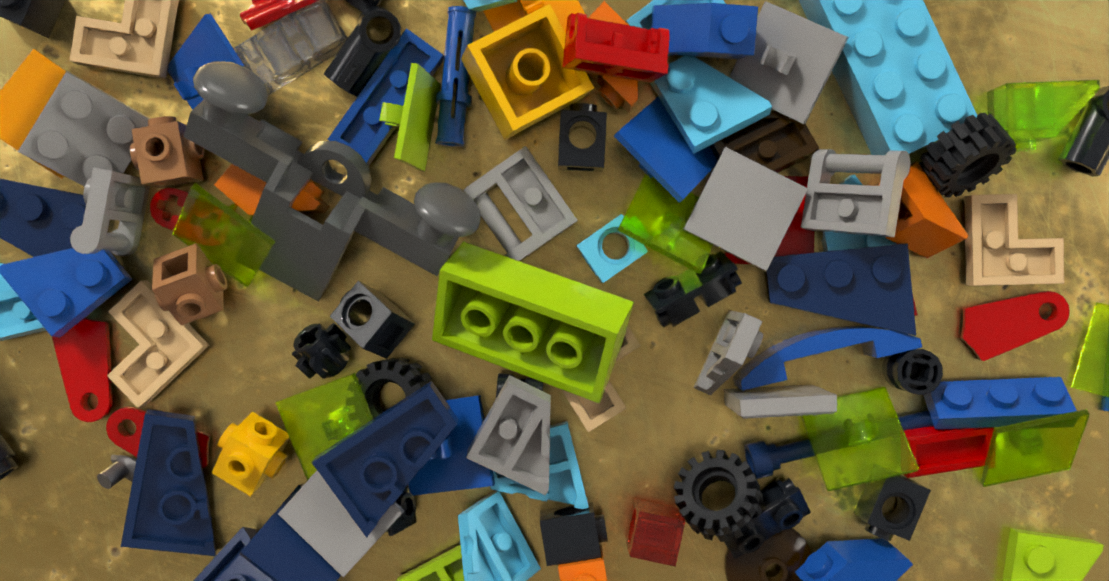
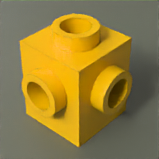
[212,411,291,497]

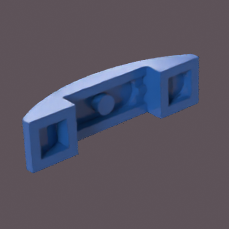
[733,326,922,391]

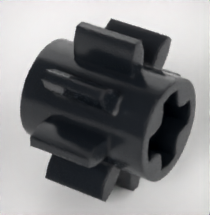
[292,323,351,379]

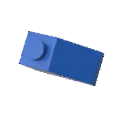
[651,3,758,59]
[795,538,913,581]

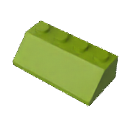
[432,241,634,403]

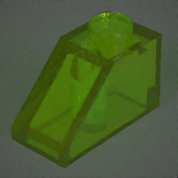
[987,80,1100,152]

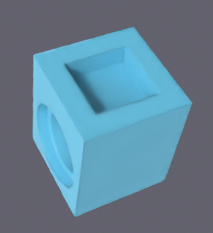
[576,214,649,283]

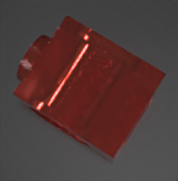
[626,499,685,567]

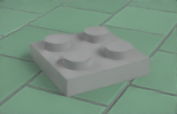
[18,71,151,187]

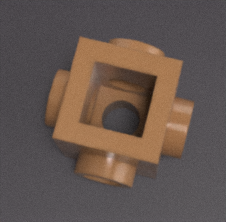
[130,116,204,188]
[152,243,227,326]

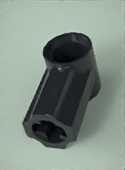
[324,6,401,97]
[1058,86,1109,177]

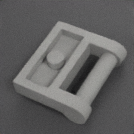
[463,146,578,261]
[801,149,911,238]
[70,167,150,256]

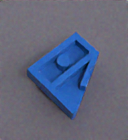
[0,248,132,338]

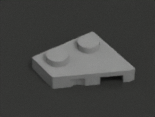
[693,310,763,395]
[466,375,551,495]

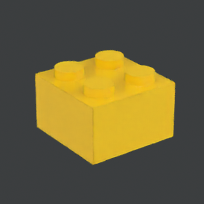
[461,4,594,140]

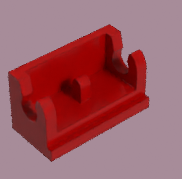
[562,12,670,83]

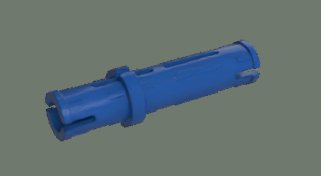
[435,6,476,147]

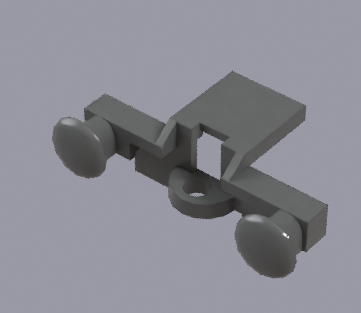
[183,61,481,302]

